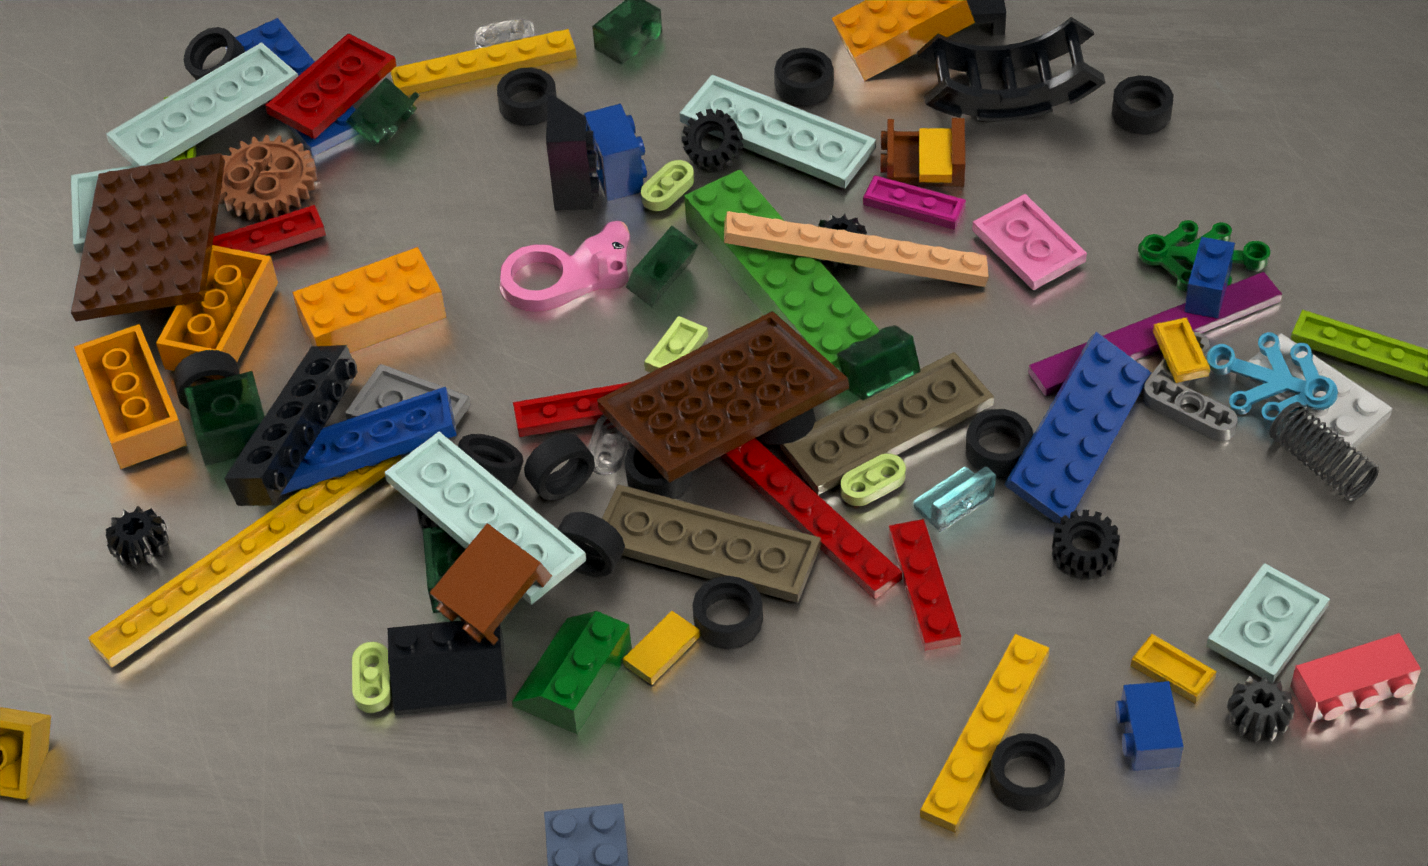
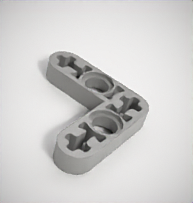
[1143,332,1238,441]

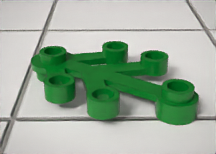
[1138,220,1270,292]

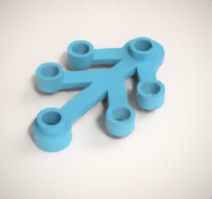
[1207,332,1338,425]

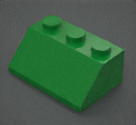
[512,611,632,735]

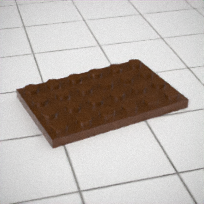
[71,153,225,322]
[597,311,849,483]

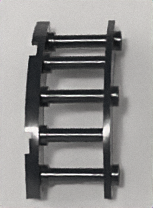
[917,17,1106,122]

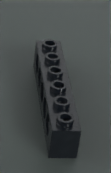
[224,345,358,506]

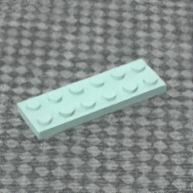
[106,42,298,167]
[679,75,876,188]
[385,431,586,605]

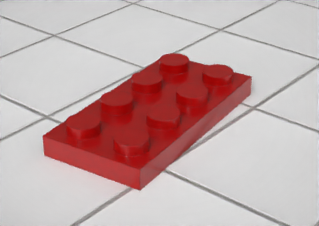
[265,33,397,139]

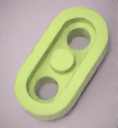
[641,160,694,211]
[841,454,906,506]
[352,642,392,713]

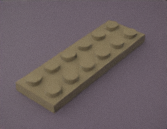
[780,352,994,495]
[602,484,821,603]

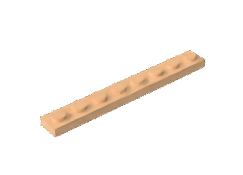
[724,211,989,287]

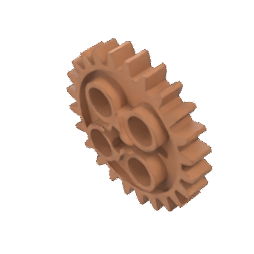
[219,135,317,220]

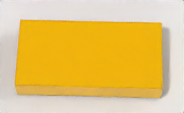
[919,128,952,183]
[1153,317,1210,383]
[623,611,700,685]
[1130,634,1217,704]

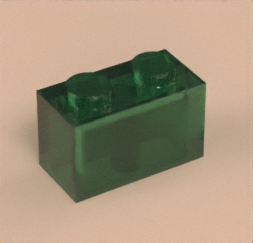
[592,0,662,65]
[626,226,698,307]
[837,325,921,401]

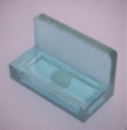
[913,466,996,532]

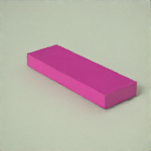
[863,175,966,230]

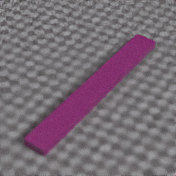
[1028,272,1282,397]

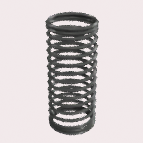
[1269,402,1379,501]

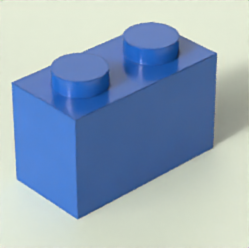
[1185,237,1235,318]
[1115,681,1184,771]

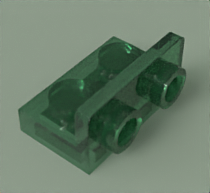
[346,78,420,147]

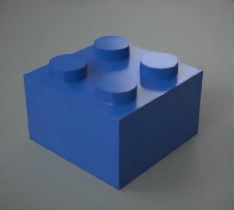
[584,103,647,202]

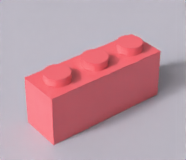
[1290,633,1421,723]

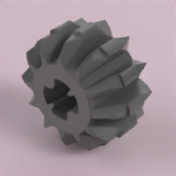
[1227,675,1295,742]

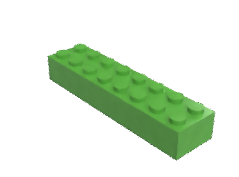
[684,169,885,380]

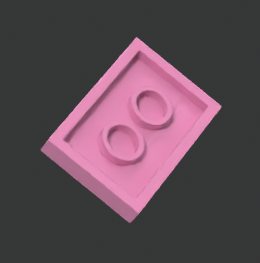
[972,194,1087,291]

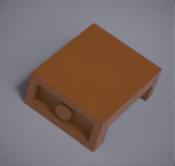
[880,118,965,187]
[430,523,552,645]

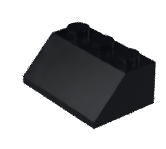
[546,95,599,211]
[387,621,507,715]

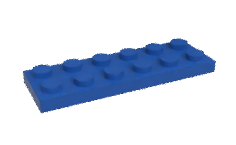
[225,18,367,157]
[1004,332,1152,524]
[280,386,457,496]

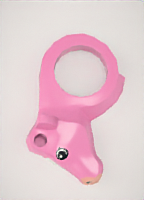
[499,221,630,312]

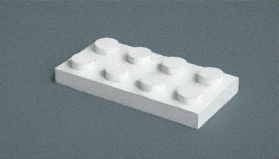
[1236,333,1393,456]

